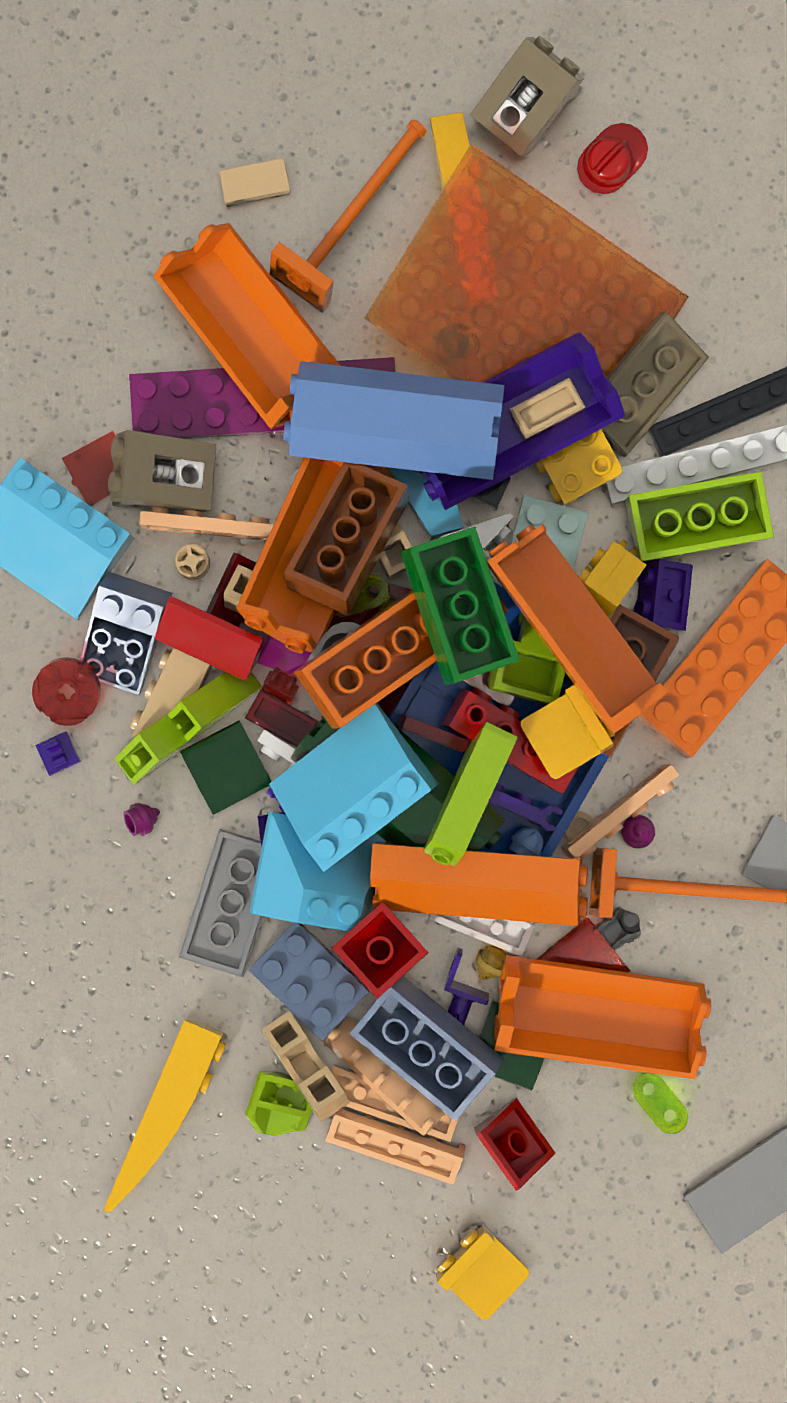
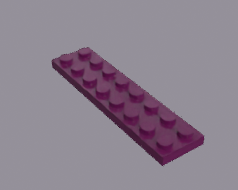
[129,357,395,439]

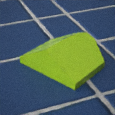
[245,1071,312,1136]

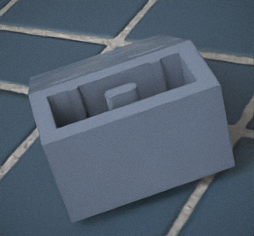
[76,572,173,695]

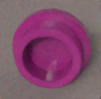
[123,803,160,836]
[621,815,655,848]

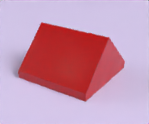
[331,902,429,999]
[474,1098,556,1191]

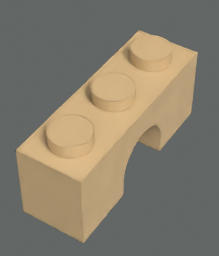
[261,1011,349,1122]

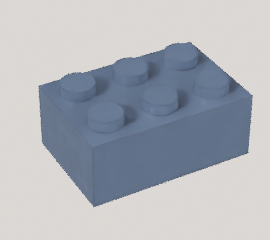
[249,922,369,1041]

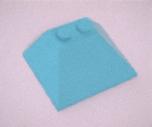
[249,812,386,931]

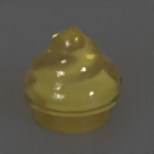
[475,945,507,980]

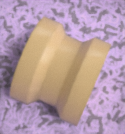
[175,544,210,580]

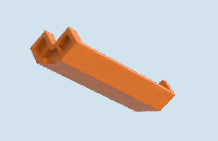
[153,223,340,429]
[236,457,394,654]
[487,524,667,734]
[370,841,588,926]
[493,955,711,1079]

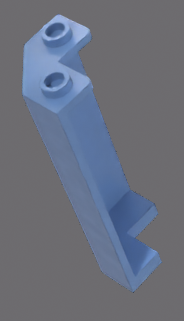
[283,361,504,480]

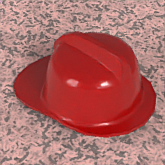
[577,123,648,194]

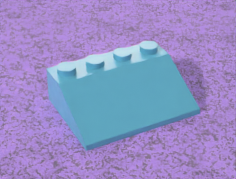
[0,457,135,620]
[269,703,439,872]

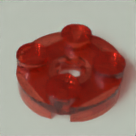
[32,657,101,726]

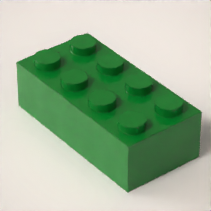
[400,526,520,685]

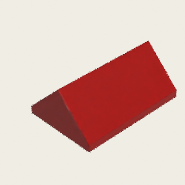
[154,596,263,681]

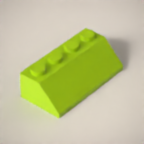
[625,471,774,561]

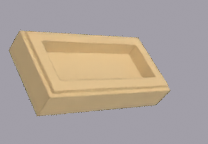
[219,158,290,206]
[509,378,585,440]

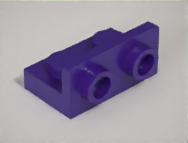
[634,559,693,631]

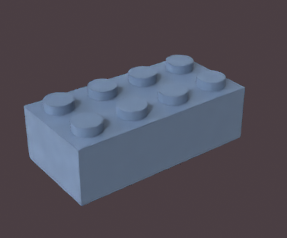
[350,976,505,1121]

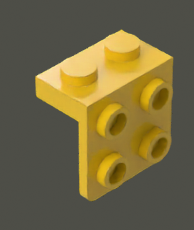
[535,429,622,507]
[521,685,615,779]
[436,1225,529,1320]

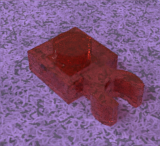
[262,667,300,705]

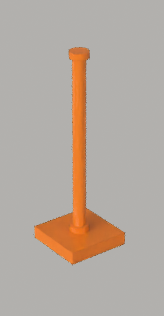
[270,119,427,313]
[589,848,787,918]

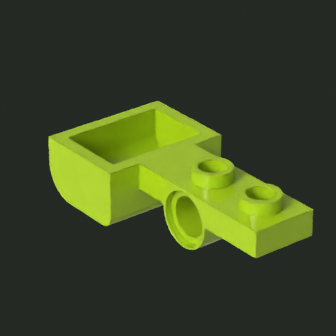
[487,611,565,705]

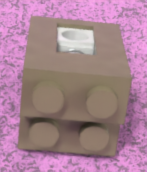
[470,36,584,156]
[108,430,216,512]

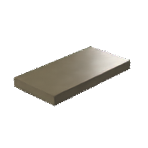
[602,312,709,457]

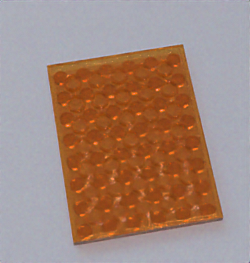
[364,145,689,382]

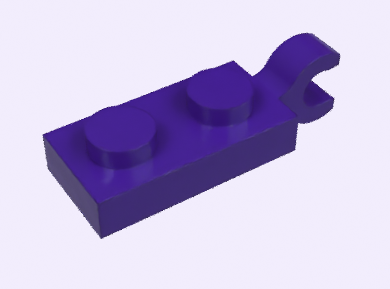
[488,783,563,831]

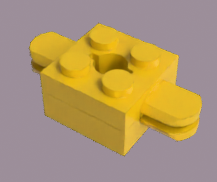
[578,539,647,618]

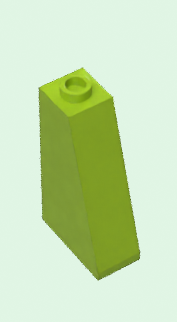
[423,722,518,866]

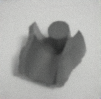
[597,907,641,950]

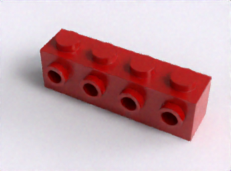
[441,687,578,794]

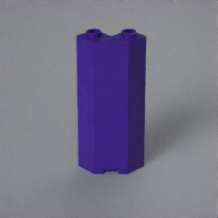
[422,332,625,510]

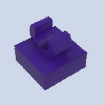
[35,731,81,776]

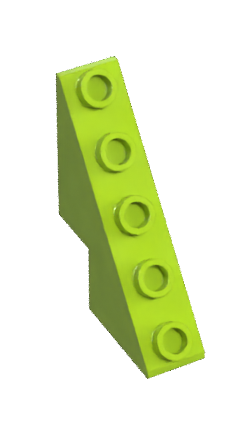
[114,672,262,785]

